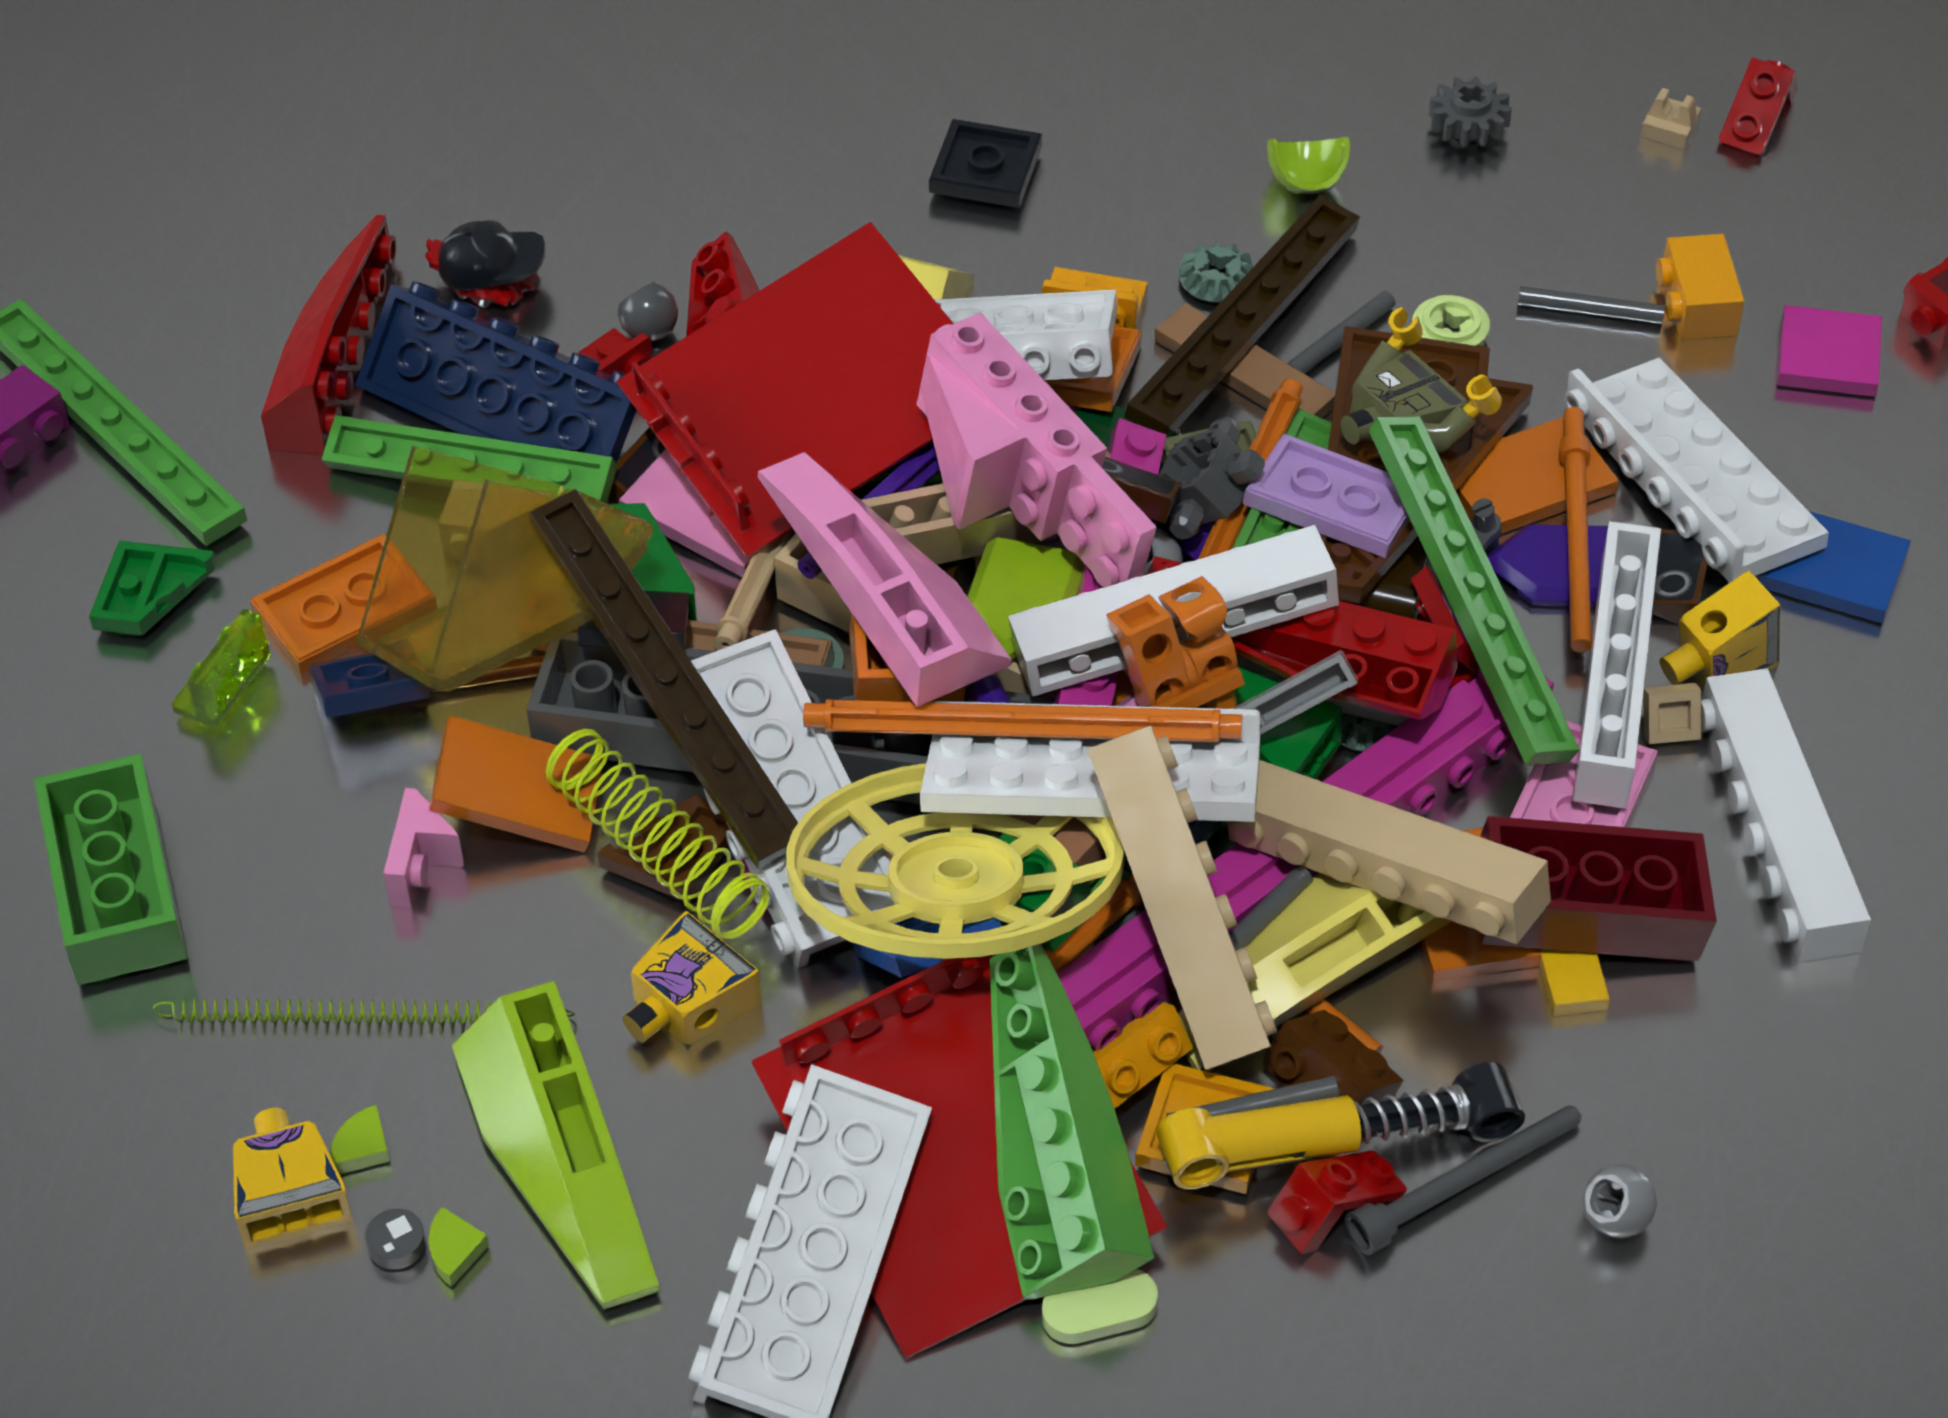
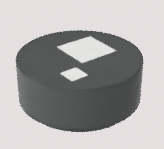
[365,1209,426,1269]

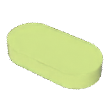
[1042,1269,1158,1344]

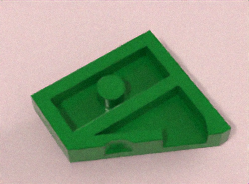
[89,540,217,636]

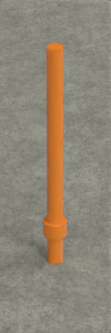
[1560,407,1592,652]

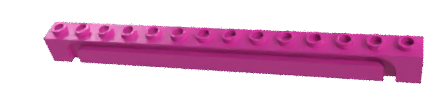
[1057,668,1554,1052]

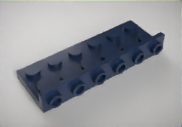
[355,281,636,462]

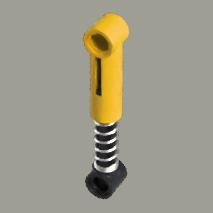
[1157,1062,1525,1189]

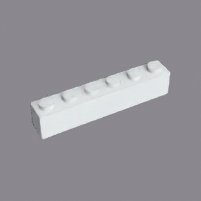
[1572,521,1661,809]
[1008,525,1339,697]
[1701,668,1871,963]

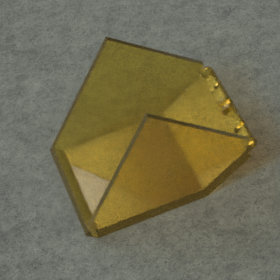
[356,445,653,692]

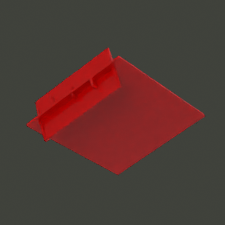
[617,222,954,558]
[751,954,1167,1359]

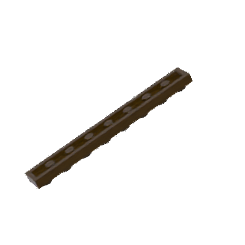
[1124,195,1360,438]
[529,489,798,869]

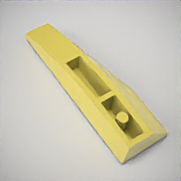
[1178,873,1452,1070]

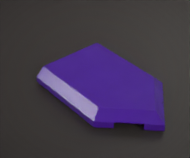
[1487,524,1608,607]

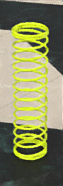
[545,729,770,939]

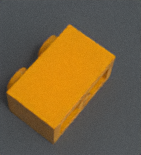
[1656,233,1745,340]

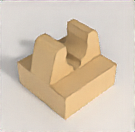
[1641,88,1702,150]
[1643,683,1701,744]

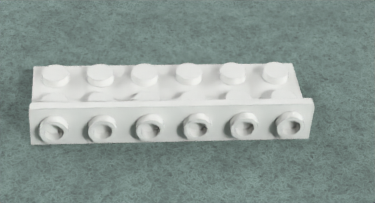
[935,289,1118,380]
[1564,358,1829,583]
[691,629,895,969]
[920,701,1260,822]
[688,1065,932,1418]

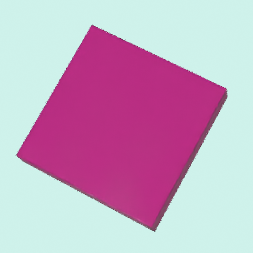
[1777,305,1882,397]

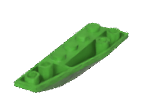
[990,944,1154,1299]

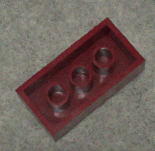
[1480,816,1717,961]

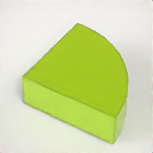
[330,1105,390,1174]
[429,1207,489,1287]

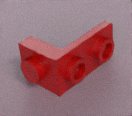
[1719,57,1798,157]
[1899,256,1948,350]
[1266,1151,1407,1254]

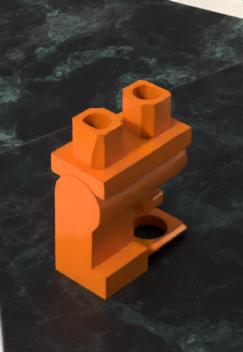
[1106,576,1245,709]

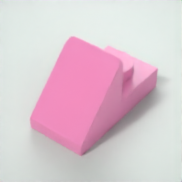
[383,788,464,908]

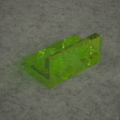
[172,608,271,728]

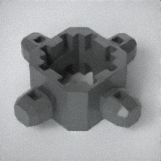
[1158,417,1265,540]

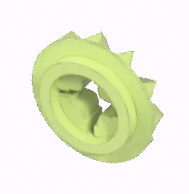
[1412,295,1490,347]

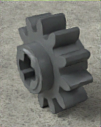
[1429,76,1512,147]

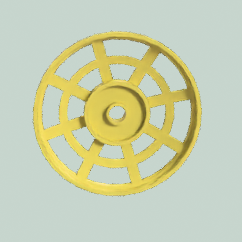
[786,763,1125,959]

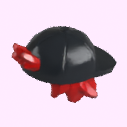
[425,220,546,308]

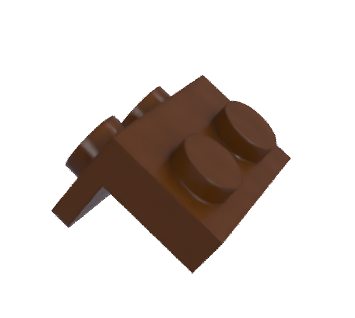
[1263,1010,1404,1105]

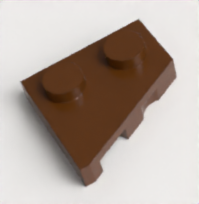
[597,795,730,903]

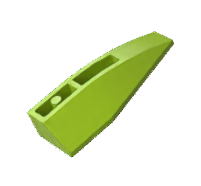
[452,980,660,1309]

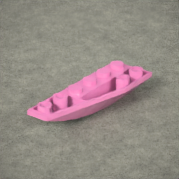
[758,452,1012,707]

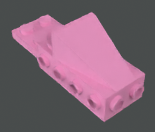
[917,312,1157,587]

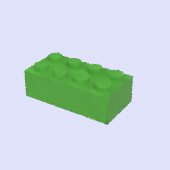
[33,754,187,985]

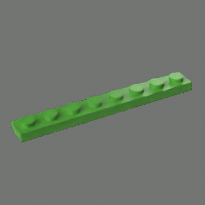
[0,299,247,546]
[1368,416,1580,765]

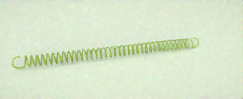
[153,998,575,1025]

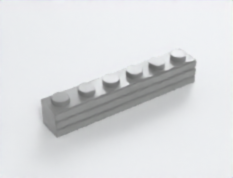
[1232,650,1358,735]

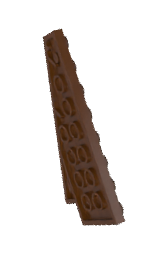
[1319,326,1533,603]

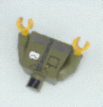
[1341,307,1502,453]

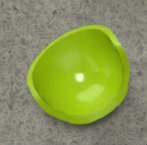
[1267,137,1350,194]

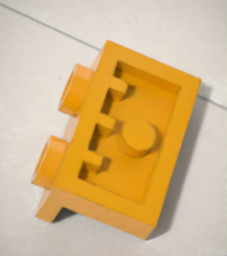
[1042,267,1148,329]
[1093,1002,1194,1109]

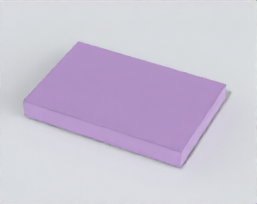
[1243,434,1410,558]

